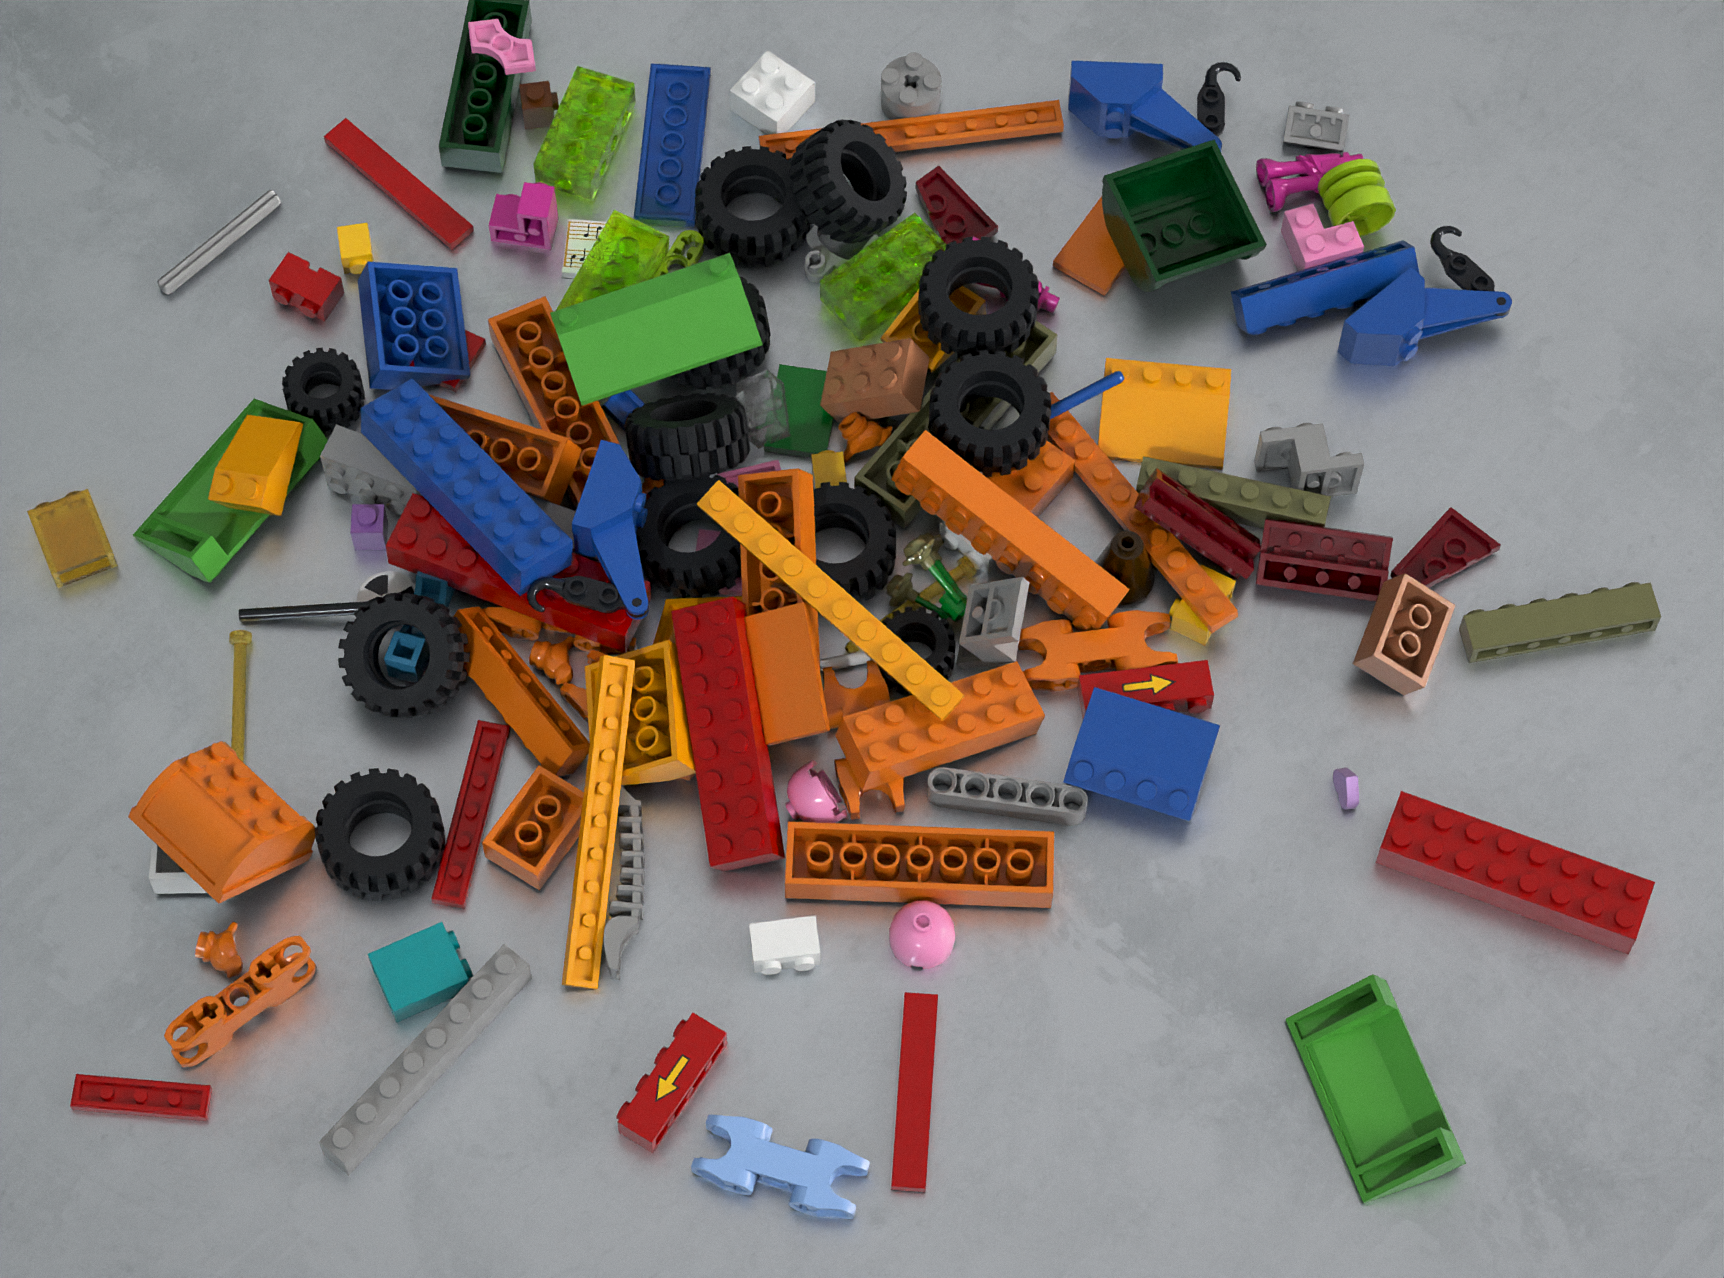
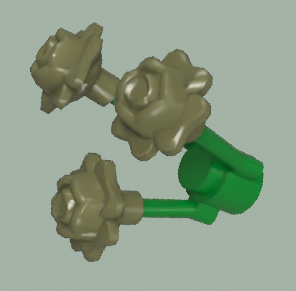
[886,532,968,622]

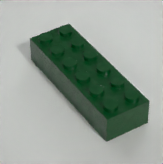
[438,0,532,173]

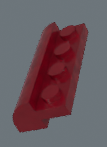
[1134,468,1261,580]
[1256,518,1393,602]

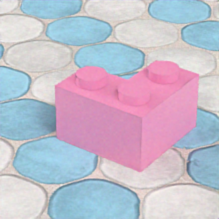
[1281,204,1364,271]

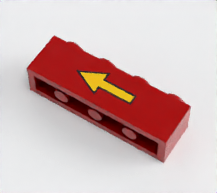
[1077,660,1214,719]
[616,1012,728,1153]

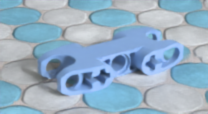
[691,1115,870,1219]

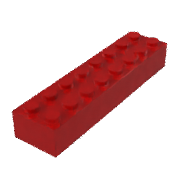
[386,493,651,653]
[671,596,785,872]
[1375,791,1655,955]

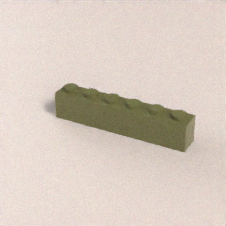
[1136,456,1331,529]
[1459,582,1661,663]

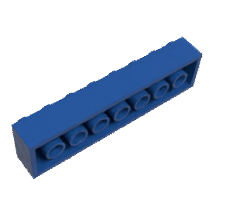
[361,378,573,596]

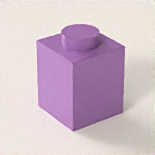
[350,504,388,550]

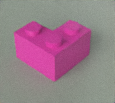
[489,182,558,250]

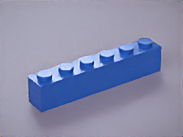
[1231,240,1420,335]

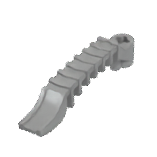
[604,785,645,980]

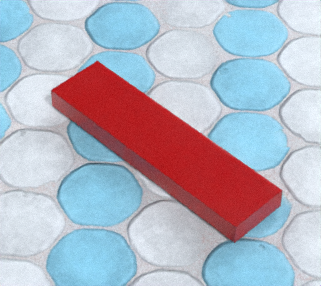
[70,1074,212,1121]

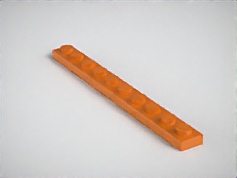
[759,100,1064,160]
[1047,392,1238,633]

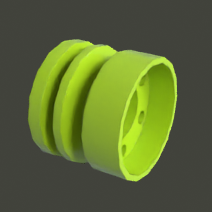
[1317,159,1396,237]

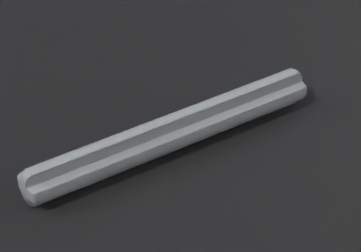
[157,190,281,295]

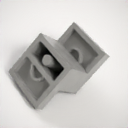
[1254,423,1364,497]
[956,577,1030,669]

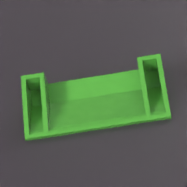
[550,253,763,406]
[133,399,328,583]
[1285,974,1466,1203]

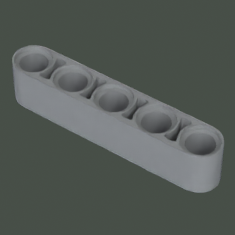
[927,767,1088,826]

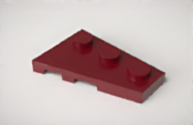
[915,166,998,251]
[1390,507,1501,588]

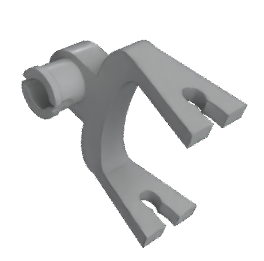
[804,225,881,283]

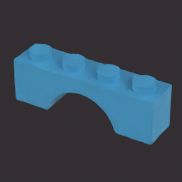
[384,571,455,683]

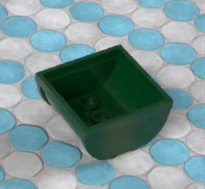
[1102,139,1267,292]

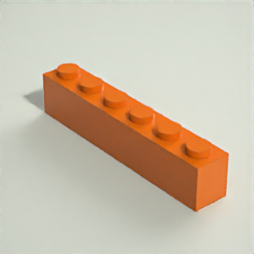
[453,606,590,777]

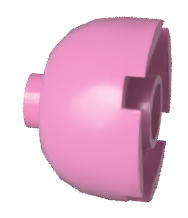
[785,760,847,823]
[889,900,955,969]

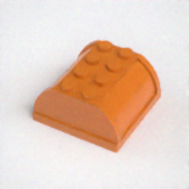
[128,741,315,904]

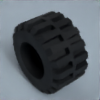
[282,347,365,435]
[877,606,956,695]

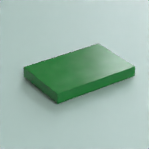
[764,364,834,458]

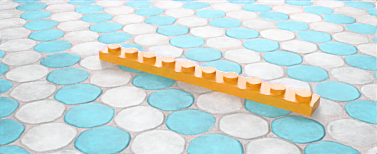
[697,480,964,722]
[562,655,635,990]

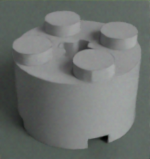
[881,52,942,120]

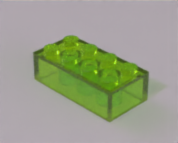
[556,210,669,311]

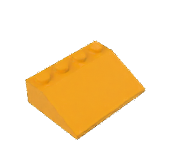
[1098,358,1231,470]
[585,640,696,785]

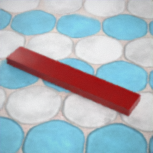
[324,118,474,250]
[431,720,511,909]
[891,992,938,1192]

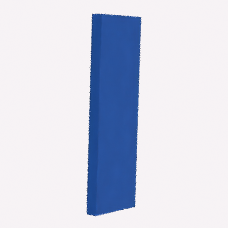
[634,63,711,228]

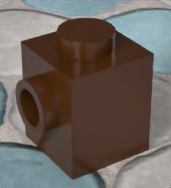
[519,81,559,130]

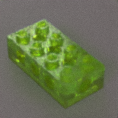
[533,66,636,201]
[820,213,946,341]

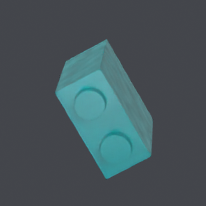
[368,922,473,1023]

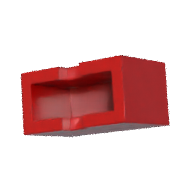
[269,252,345,321]

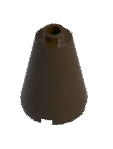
[1095,531,1155,608]

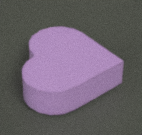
[1333,767,1359,810]

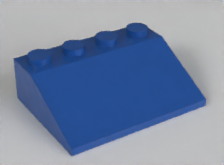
[358,261,471,390]
[1063,687,1220,821]

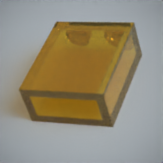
[27,489,118,588]

